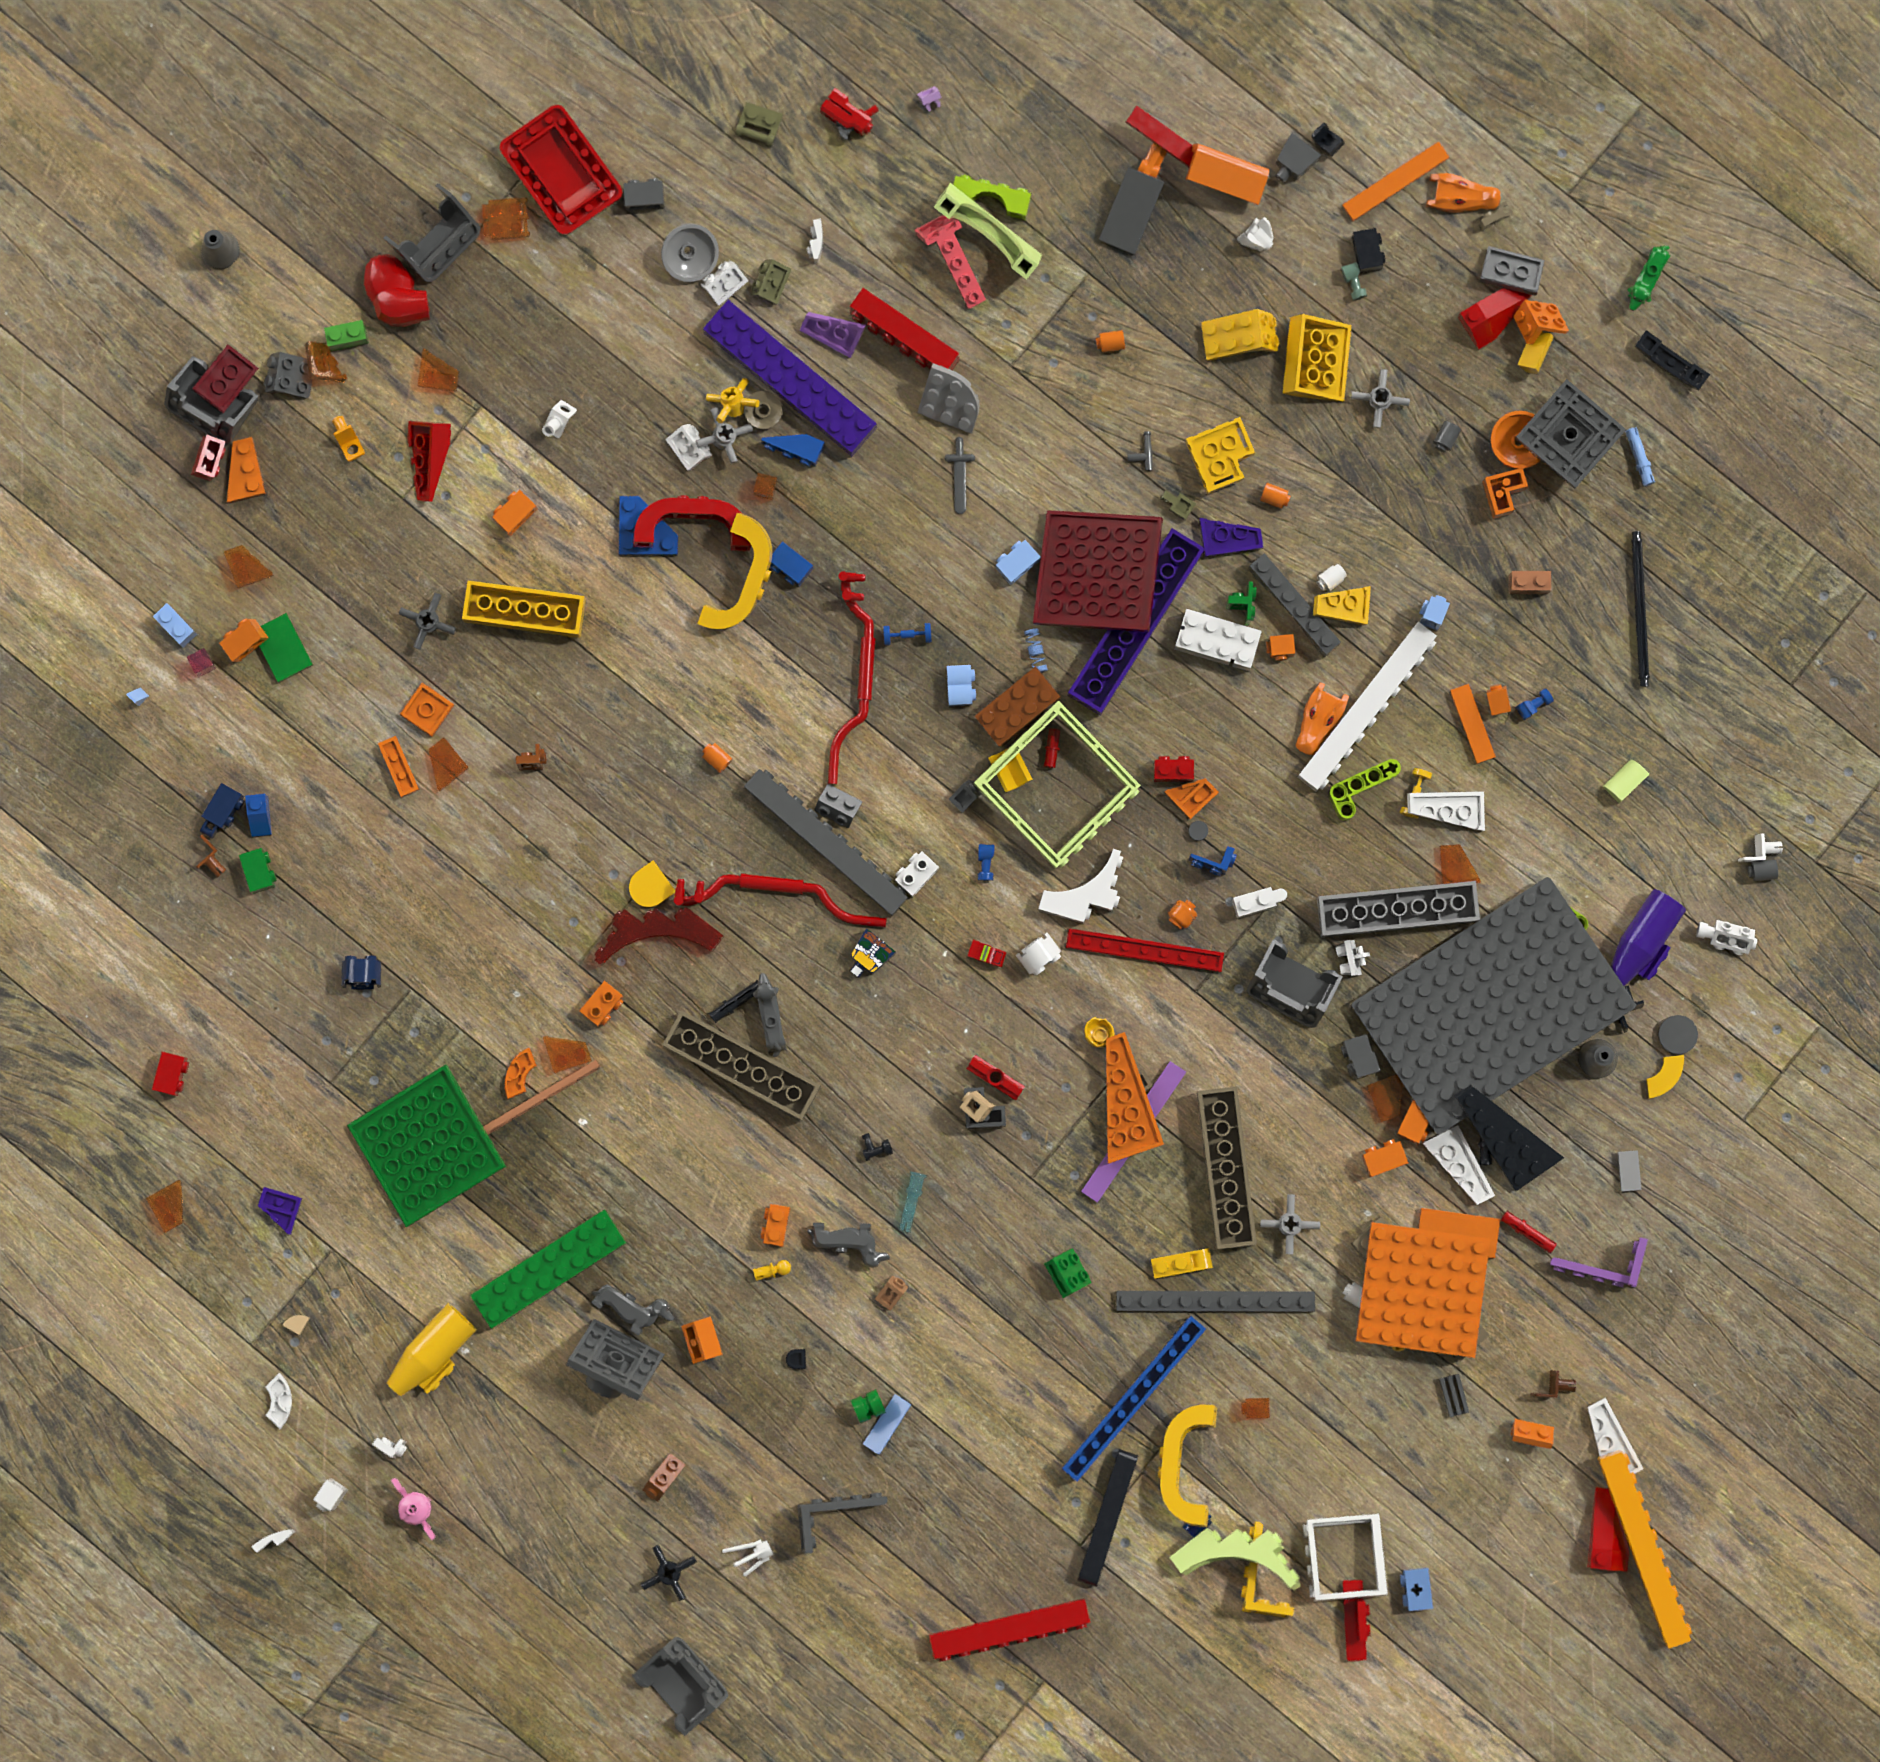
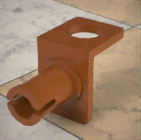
[196,834,226,878]

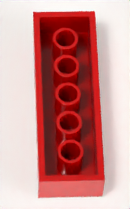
[850,288,959,371]

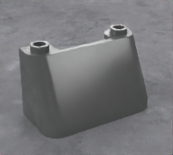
[164,356,259,445]
[1246,940,1343,1028]
[632,1637,728,1736]

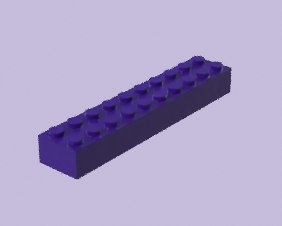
[703,300,877,457]
[1067,528,1205,716]

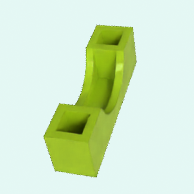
[953,175,1031,220]

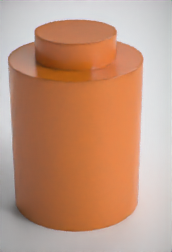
[1096,330,1125,353]
[1260,483,1291,509]
[702,743,733,773]

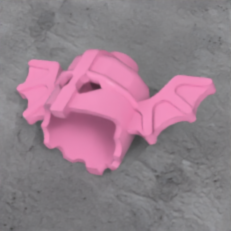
[391,1478,435,1540]

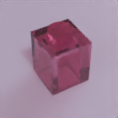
[187,648,216,677]

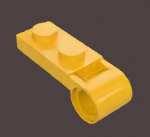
[1151,1248,1213,1279]

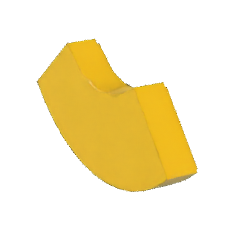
[1646,1055,1684,1099]

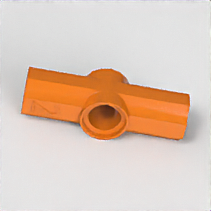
[1138,143,1167,178]

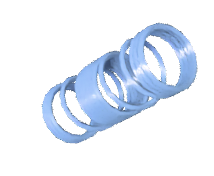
[1024,628,1048,672]

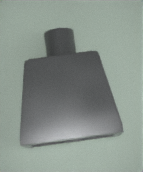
[1275,133,1321,183]

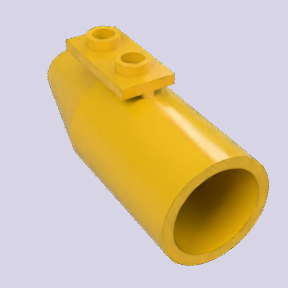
[387,1303,477,1396]

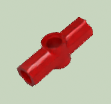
[966,1054,1025,1101]

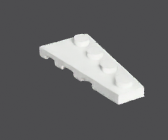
[1407,792,1485,831]
[1587,1398,1643,1487]

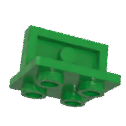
[1226,581,1256,626]
[1044,1248,1091,1298]

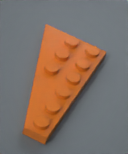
[1106,1032,1164,1164]

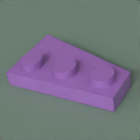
[800,312,866,358]

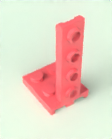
[915,215,986,309]

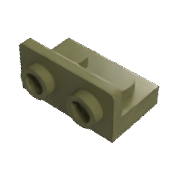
[751,259,792,305]

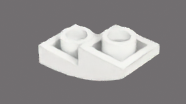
[807,219,823,264]

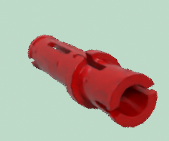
[1500,1210,1557,1254]

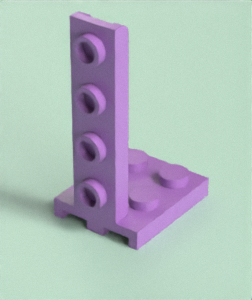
[1550,1237,1648,1287]

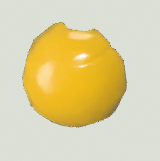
[1084,1017,1115,1048]

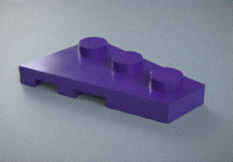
[1199,518,1264,557]

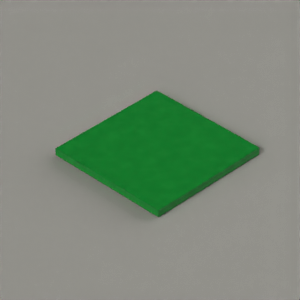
[347,1064,506,1227]

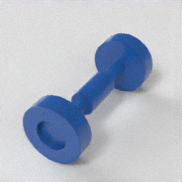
[883,623,932,645]

